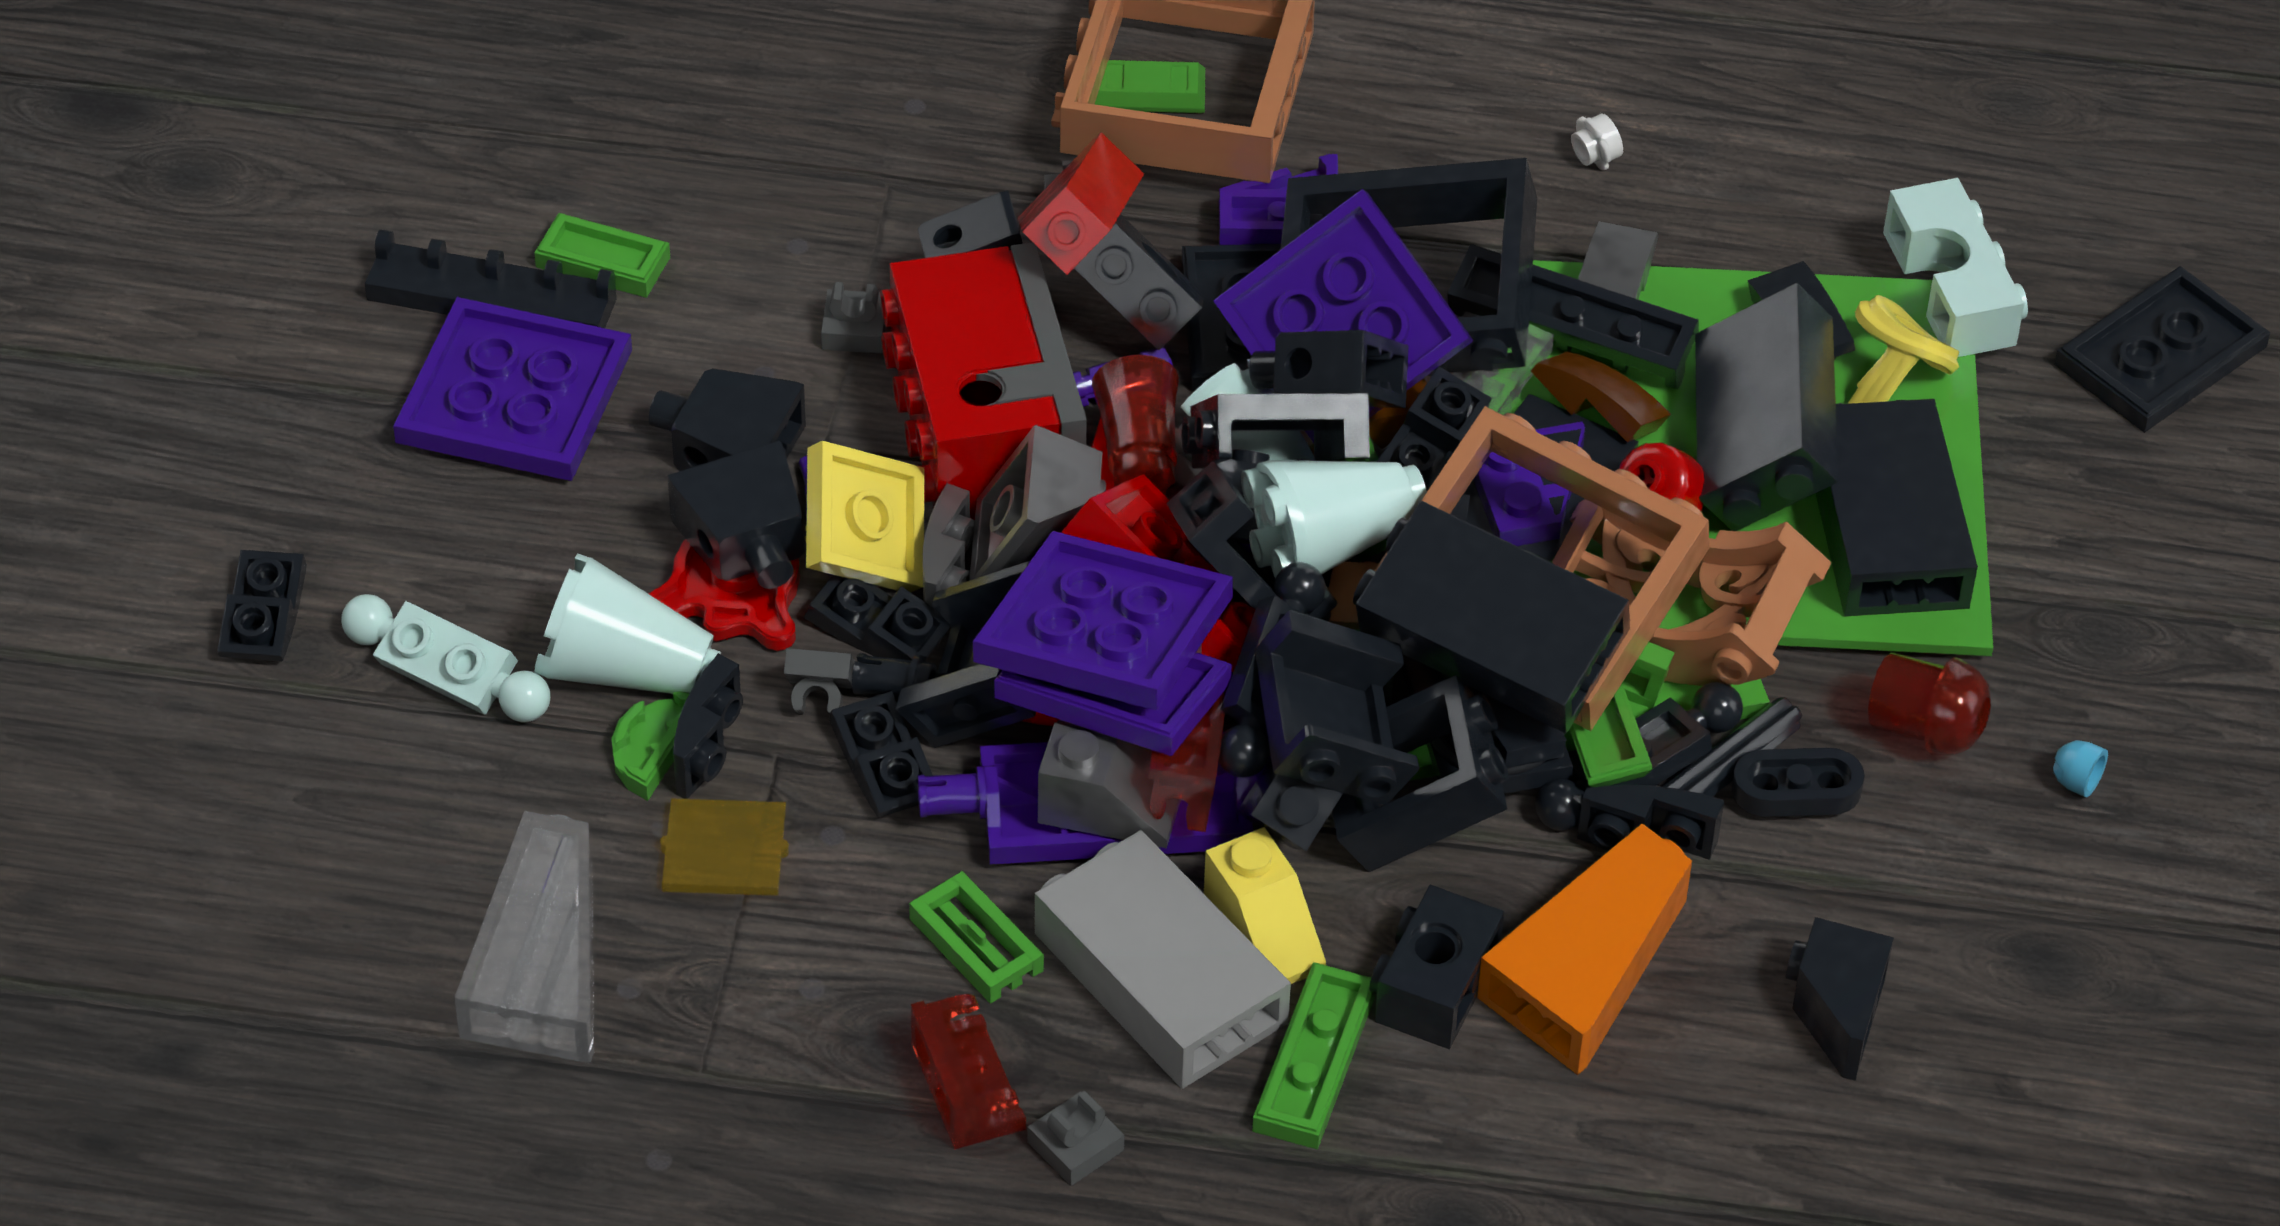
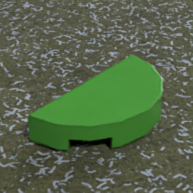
[612,692,690,801]

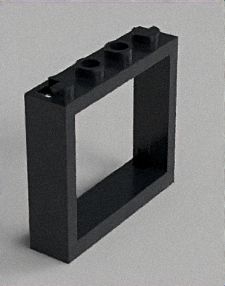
[1281,158,1538,376]

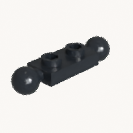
[1216,562,1326,778]
[1535,682,1743,831]

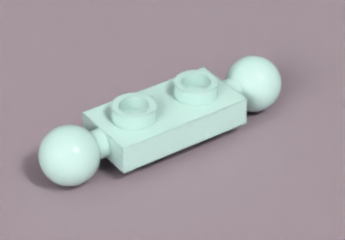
[341,594,551,722]

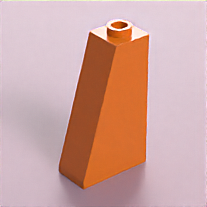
[1477,824,1692,1075]

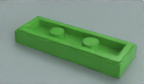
[1252,962,1376,1150]

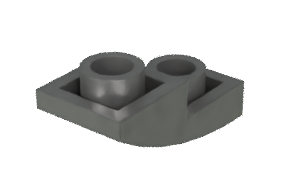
[1578,221,1658,300]
[923,483,975,610]

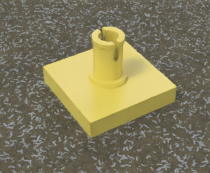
[805,441,924,592]

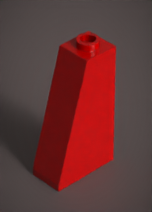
[1018,132,1144,275]

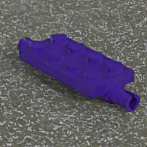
[918,732,1271,865]

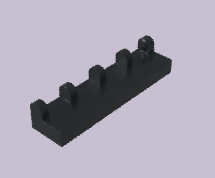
[365,229,617,328]
[1447,244,1699,389]

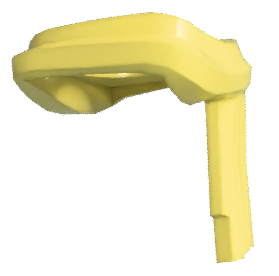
[1847,295,1959,404]

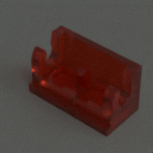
[1148,690,1227,832]
[911,994,1026,1149]

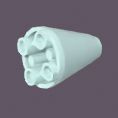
[1241,460,1427,578]

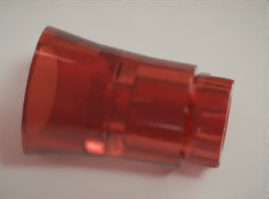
[1092,355,1179,495]

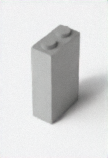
[1035,830,1291,1089]

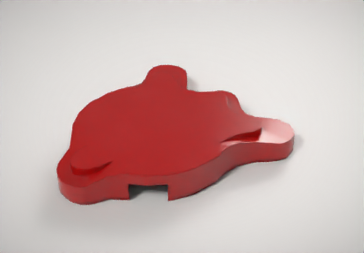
[648,539,800,651]

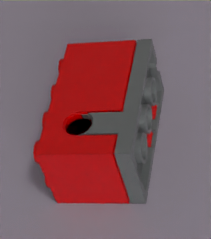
[880,242,1087,520]

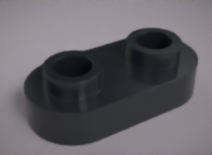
[1732,748,1865,817]

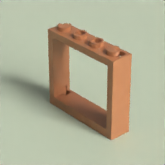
[1051,0,1315,183]
[1374,406,1709,731]

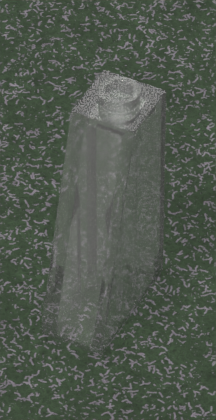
[455,811,594,1063]

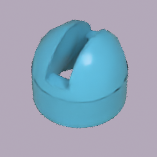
[2053,740,2108,797]

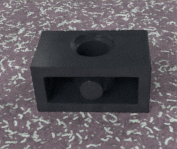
[1074,214,1204,350]
[1369,884,1504,1050]

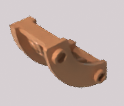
[1552,499,1832,686]

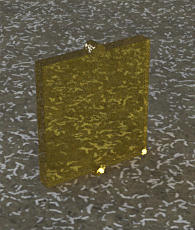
[660,798,789,896]

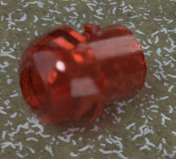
[1868,653,1991,755]

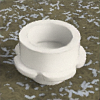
[1571,113,1623,171]

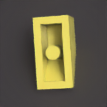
[1204,827,1326,984]

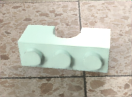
[1883,178,2028,357]

